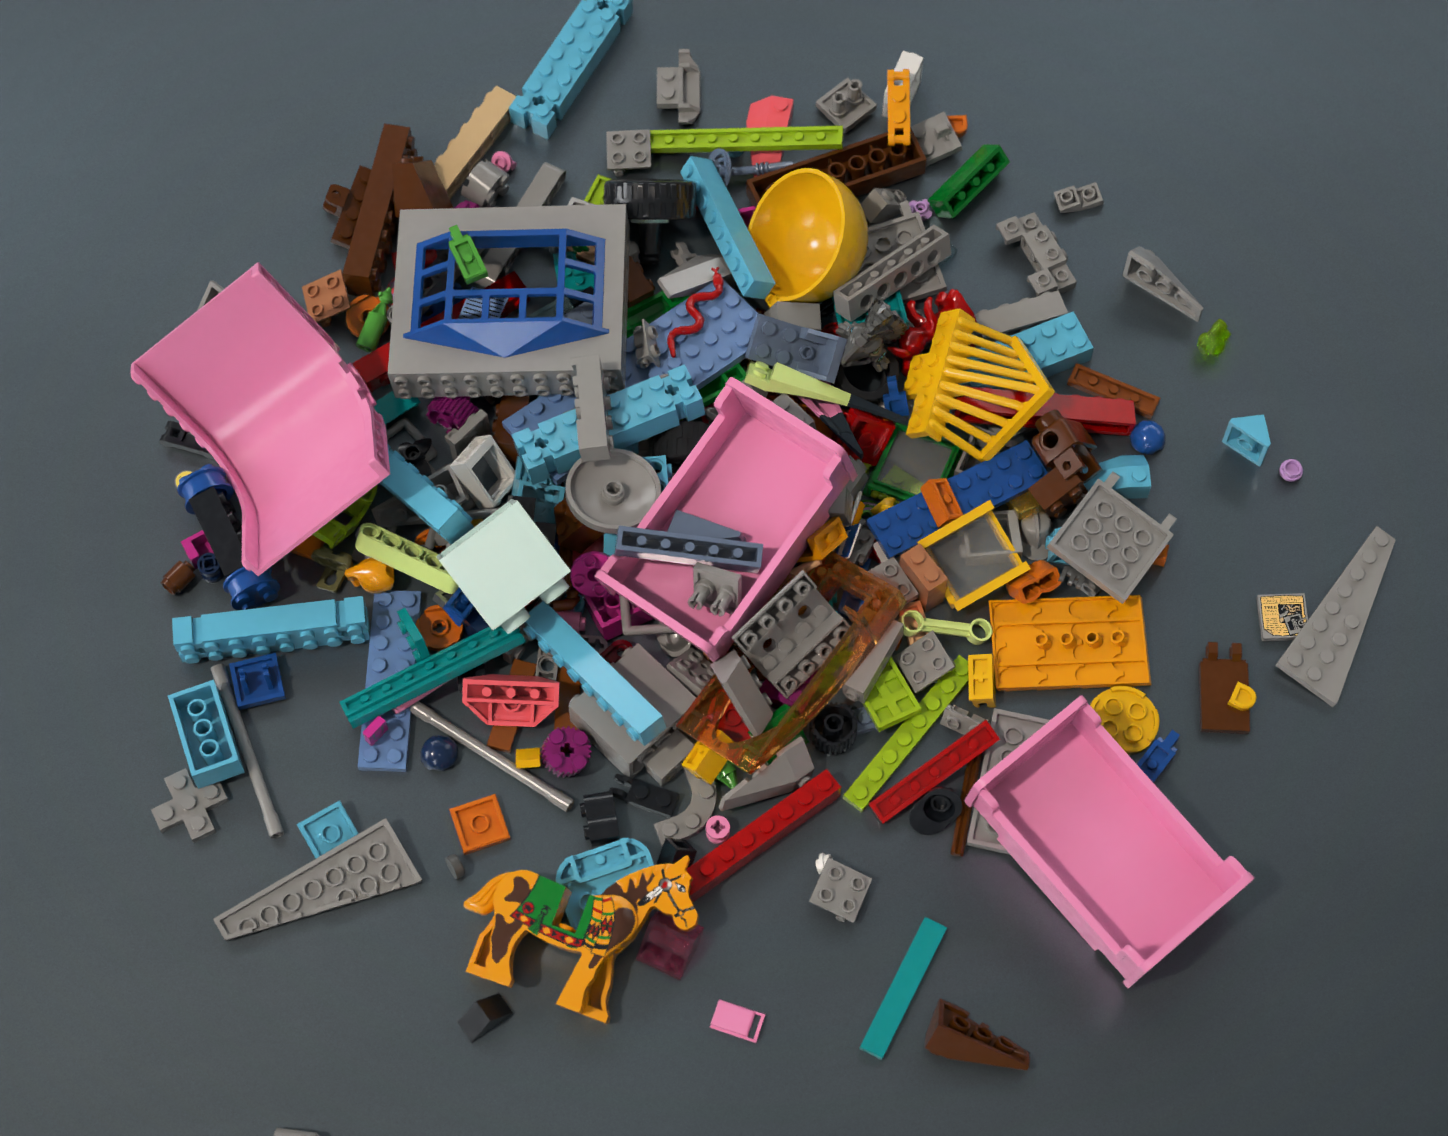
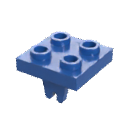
[229,653,286,710]

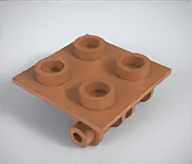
[302,269,351,327]

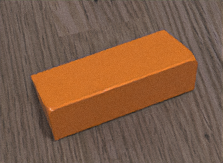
[920,478,963,527]

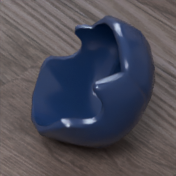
[420,735,458,771]

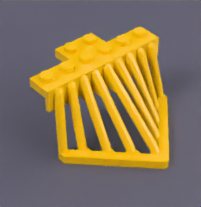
[903,308,1055,462]

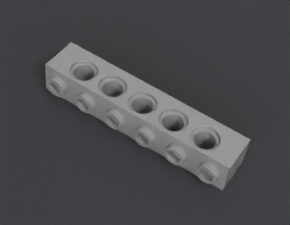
[833,225,951,322]

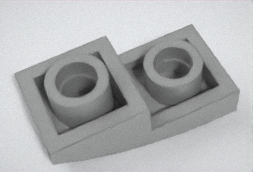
[1053,182,1104,213]

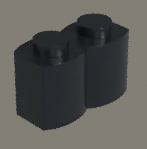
[580,791,620,846]

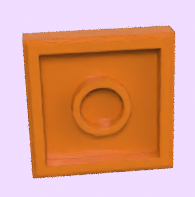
[449,794,511,856]

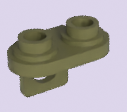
[311,546,354,593]

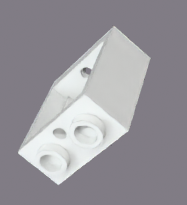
[882,51,923,118]
[450,435,515,509]

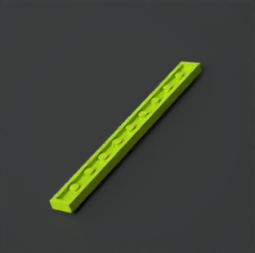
[650,126,844,153]

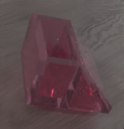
[636,910,704,980]

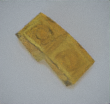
[1006,491,1041,520]

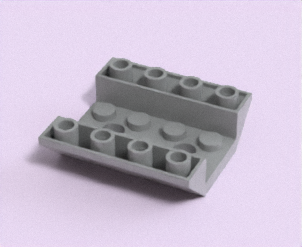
[731,570,856,699]

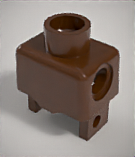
[1032,410,1102,484]

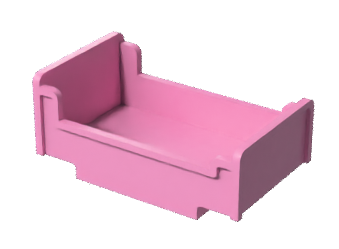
[594,377,858,662]
[964,695,1255,989]

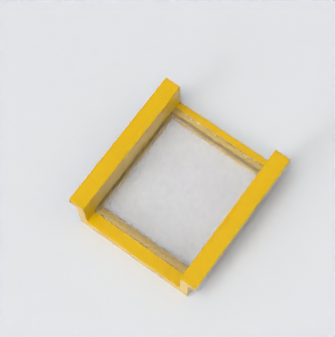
[917,500,1031,612]

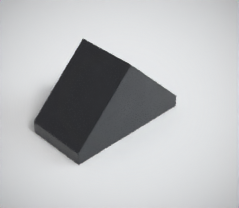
[458,993,513,1043]

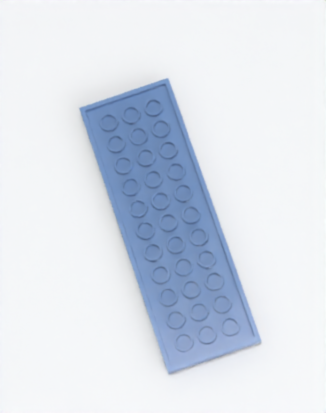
[502,279,758,486]

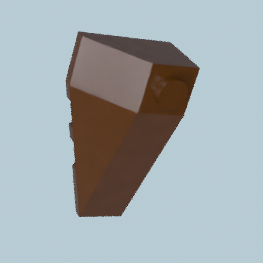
[925,999,1030,1070]

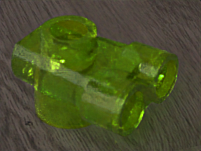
[1196,318,1231,357]

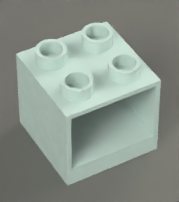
[436,499,571,634]

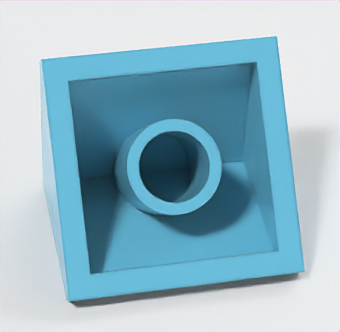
[1222,414,1271,467]

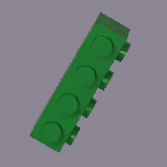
[927,144,1010,218]

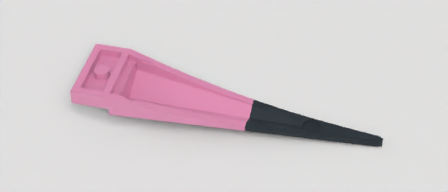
[798,380,863,460]

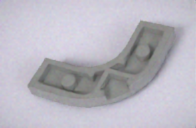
[654,767,717,847]

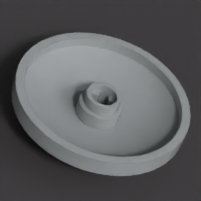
[565,448,661,534]

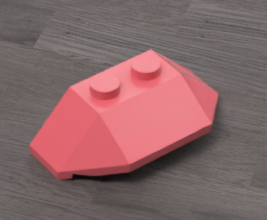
[462,674,560,727]

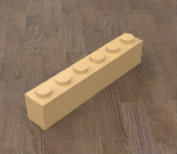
[434,86,516,199]

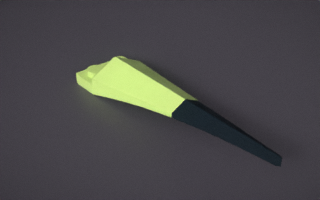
[744,361,909,426]

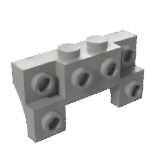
[996,212,1077,297]

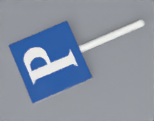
[822,491,862,565]

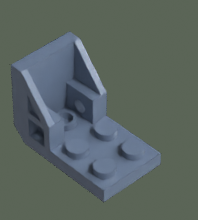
[745,314,847,384]

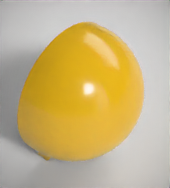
[748,168,868,308]

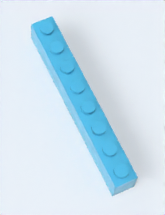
[680,156,776,299]
[523,601,667,746]

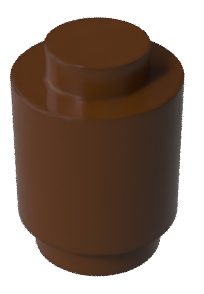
[160,561,196,595]

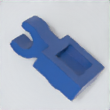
[883,375,910,416]

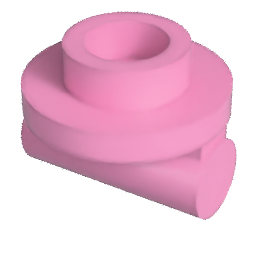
[492,151,517,172]

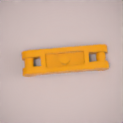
[887,69,910,146]

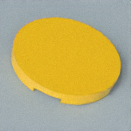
[1090,686,1159,756]

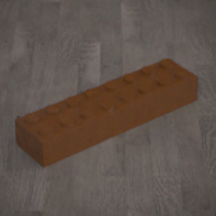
[342,123,417,297]
[746,127,927,207]

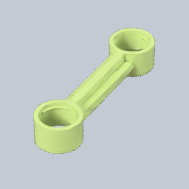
[898,610,992,645]

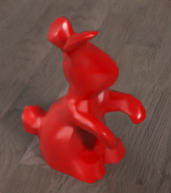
[887,289,977,377]

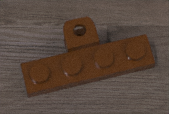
[323,165,371,249]

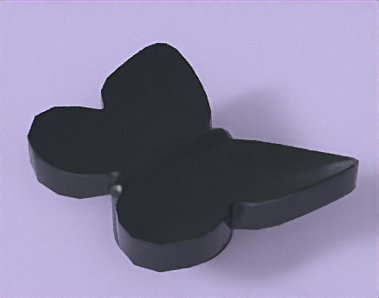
[398,438,432,477]

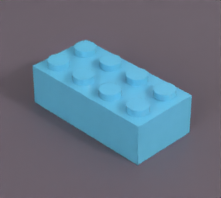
[168,680,245,789]

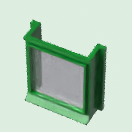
[862,422,963,501]

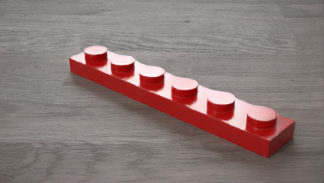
[868,720,1000,824]

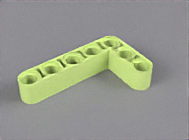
[355,523,459,594]

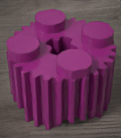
[426,396,479,433]
[540,726,592,778]

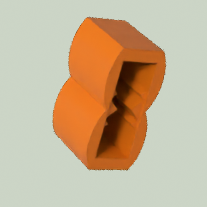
[1005,560,1062,604]

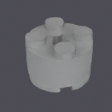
[461,159,510,208]

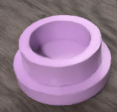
[1279,459,1303,482]

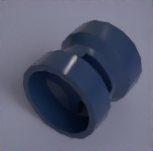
[197,553,224,583]

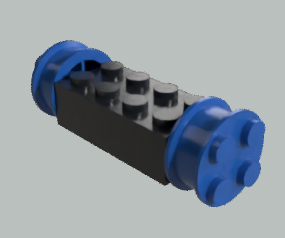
[177,464,280,610]

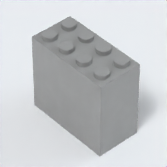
[569,643,699,779]

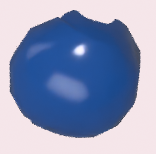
[1129,420,1166,455]

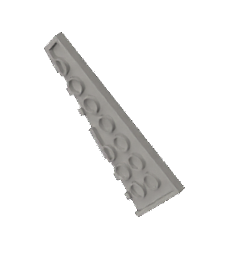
[1275,526,1396,707]
[213,818,422,941]

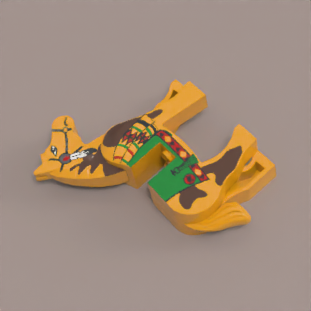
[463,856,699,1024]

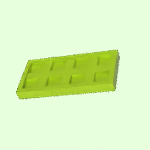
[835,645,922,732]

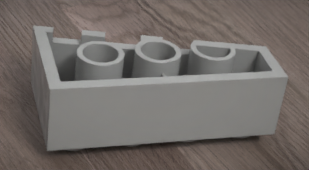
[571,354,614,462]

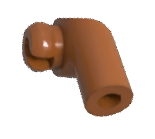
[550,588,580,612]

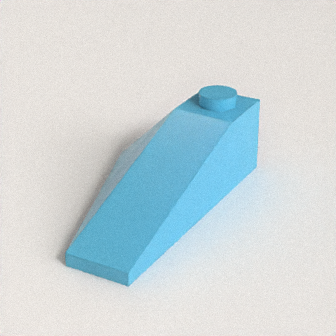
[1082,455,1151,499]

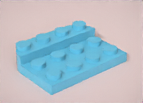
[556,838,654,930]

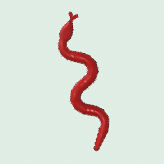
[667,267,724,358]

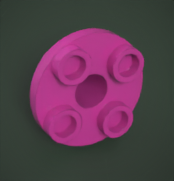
[570,551,610,598]

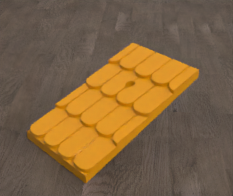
[989,595,1152,692]

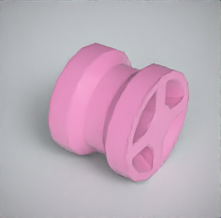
[706,815,730,845]

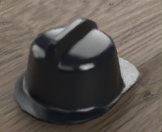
[909,786,963,835]

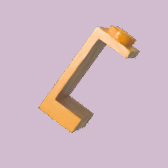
[797,516,848,563]

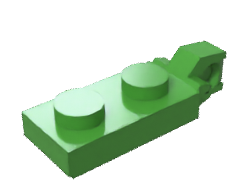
[448,225,488,285]

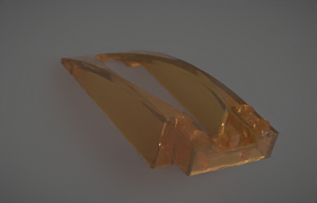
[676,551,907,775]

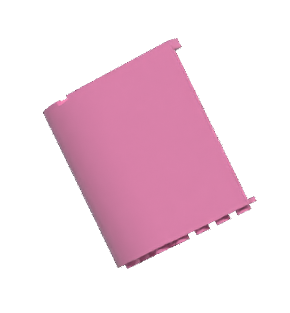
[130,262,390,576]

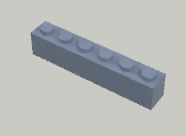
[614,526,763,573]

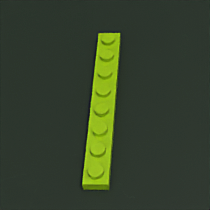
[843,655,969,813]

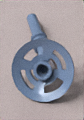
[708,148,794,187]

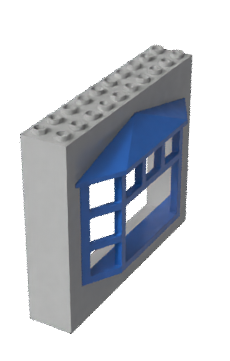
[388,204,630,399]

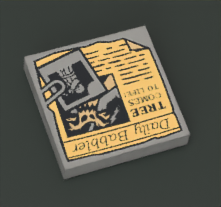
[1256,593,1308,641]

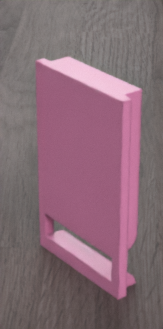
[710,999,766,1043]

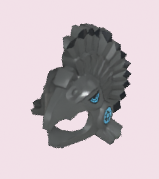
[836,298,908,372]

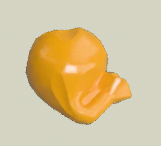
[344,557,394,594]

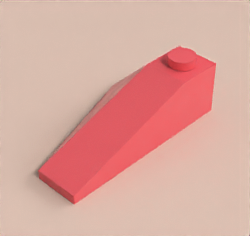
[746,96,793,177]

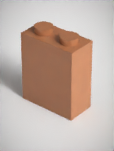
[899,543,948,613]

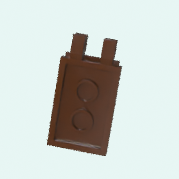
[1199,642,1250,734]

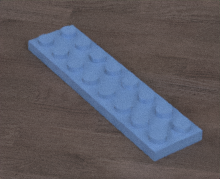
[358,590,422,772]

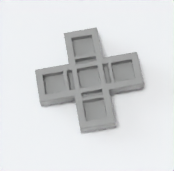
[151,768,229,843]

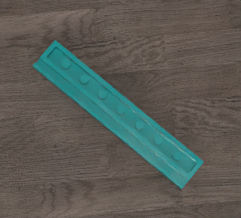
[339,625,525,729]

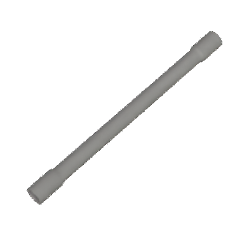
[211,664,284,839]
[410,701,575,812]

